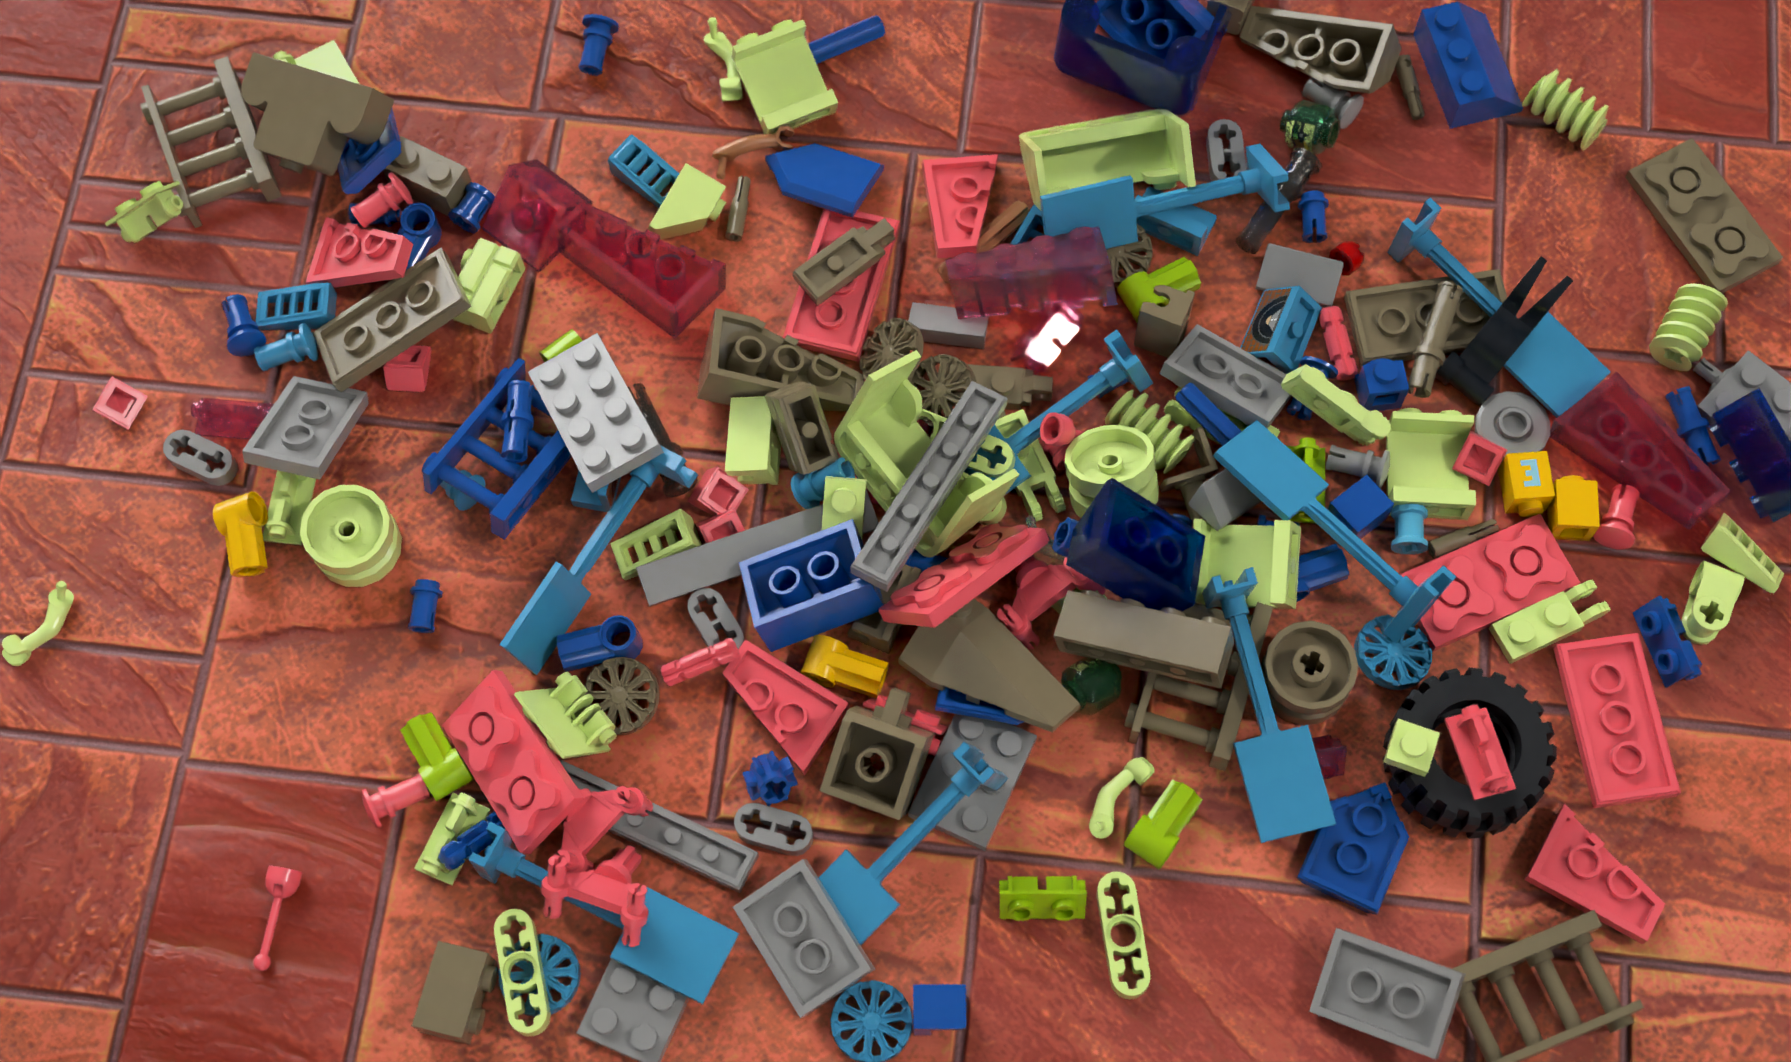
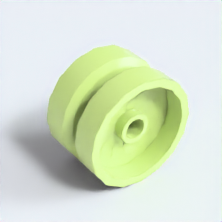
[1065,425,1159,526]
[300,485,402,587]

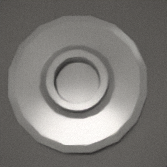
[1474,391,1550,461]

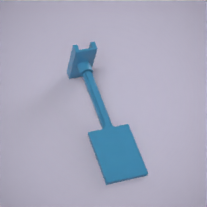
[1040,143,1290,262]
[1387,198,1611,420]
[964,329,1153,496]
[1213,420,1456,643]
[499,446,698,675]
[1202,567,1336,843]
[819,741,1009,945]
[469,821,739,1005]

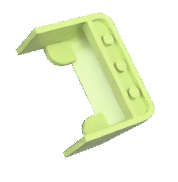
[1019,109,1196,212]
[834,350,1019,558]

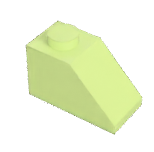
[644,163,727,242]

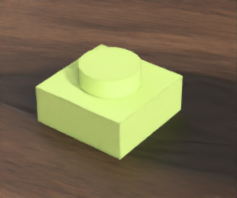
[1383,719,1440,777]

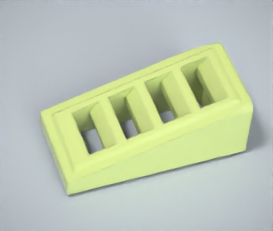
[610,509,702,580]
[1701,513,1784,594]

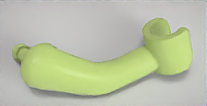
[704,17,743,101]
[2,581,74,666]
[1089,757,1155,839]

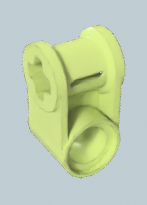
[1681,560,1744,645]

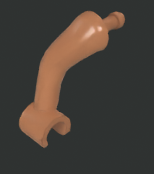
[712,126,795,179]

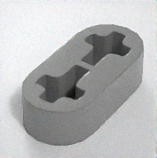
[1206,119,1247,182]
[163,430,238,486]
[687,588,745,649]
[734,803,813,856]

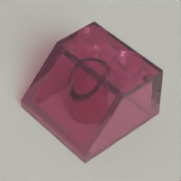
[482,159,593,272]

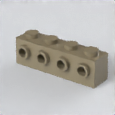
[1053,590,1234,688]

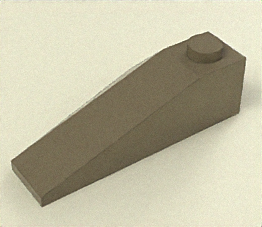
[1239,6,1401,94]
[697,308,864,411]
[899,599,1080,732]

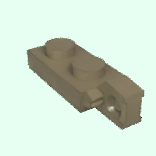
[793,218,895,306]
[949,363,1053,410]

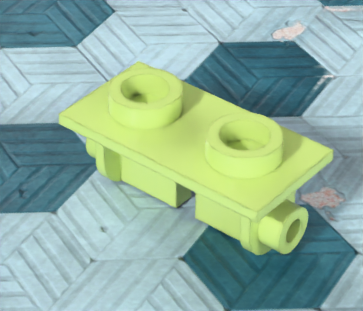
[105,181,183,243]
[263,470,316,545]
[414,793,491,886]

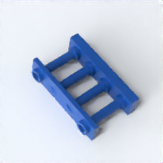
[422,357,572,540]

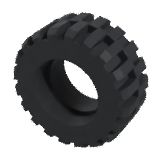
[1383,668,1557,839]

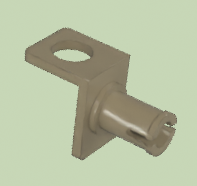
[1159,427,1218,523]

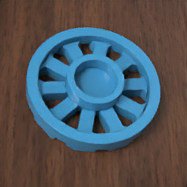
[1354,615,1432,690]
[498,934,581,1017]
[831,980,912,1062]

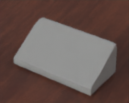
[1255,243,1344,307]
[908,302,989,349]
[1188,469,1261,531]

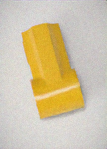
[213,491,268,577]
[800,634,889,699]

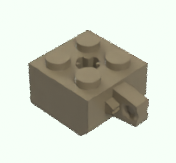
[820,688,935,820]

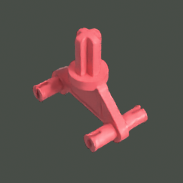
[997,553,1105,650]
[554,786,653,873]
[541,845,649,947]

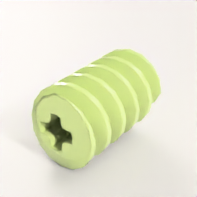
[1522,69,1609,150]
[1649,283,1728,371]
[1105,390,1196,474]

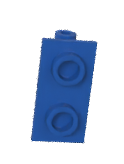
[1633,595,1702,688]

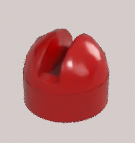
[1329,241,1364,276]

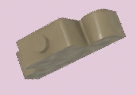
[241,52,394,176]

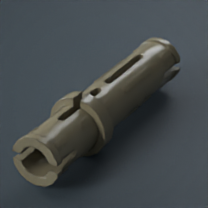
[1408,281,1463,398]

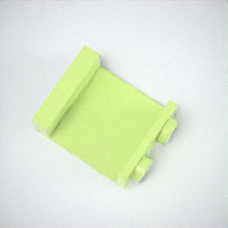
[732,19,838,134]
[1386,408,1476,520]
[1184,519,1301,609]

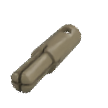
[1395,55,1425,120]
[725,176,751,242]
[1428,519,1499,558]

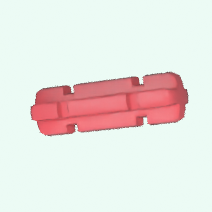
[1319,306,1358,381]
[661,638,739,686]

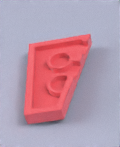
[922,154,998,258]
[305,217,413,288]
[723,639,850,776]
[1524,803,1665,944]

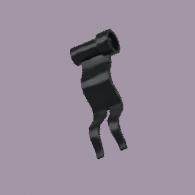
[1435,256,1573,407]

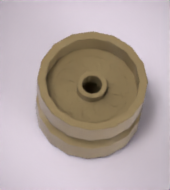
[1261,621,1358,726]

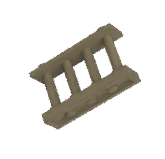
[140,56,282,228]
[1124,578,1273,771]
[1452,910,1644,1062]

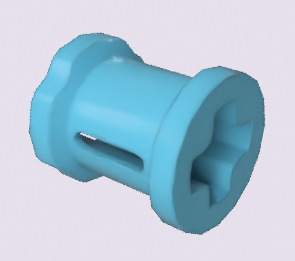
[1391,503,1428,555]

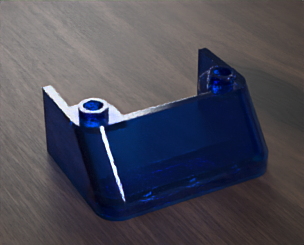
[1054,0,1232,117]

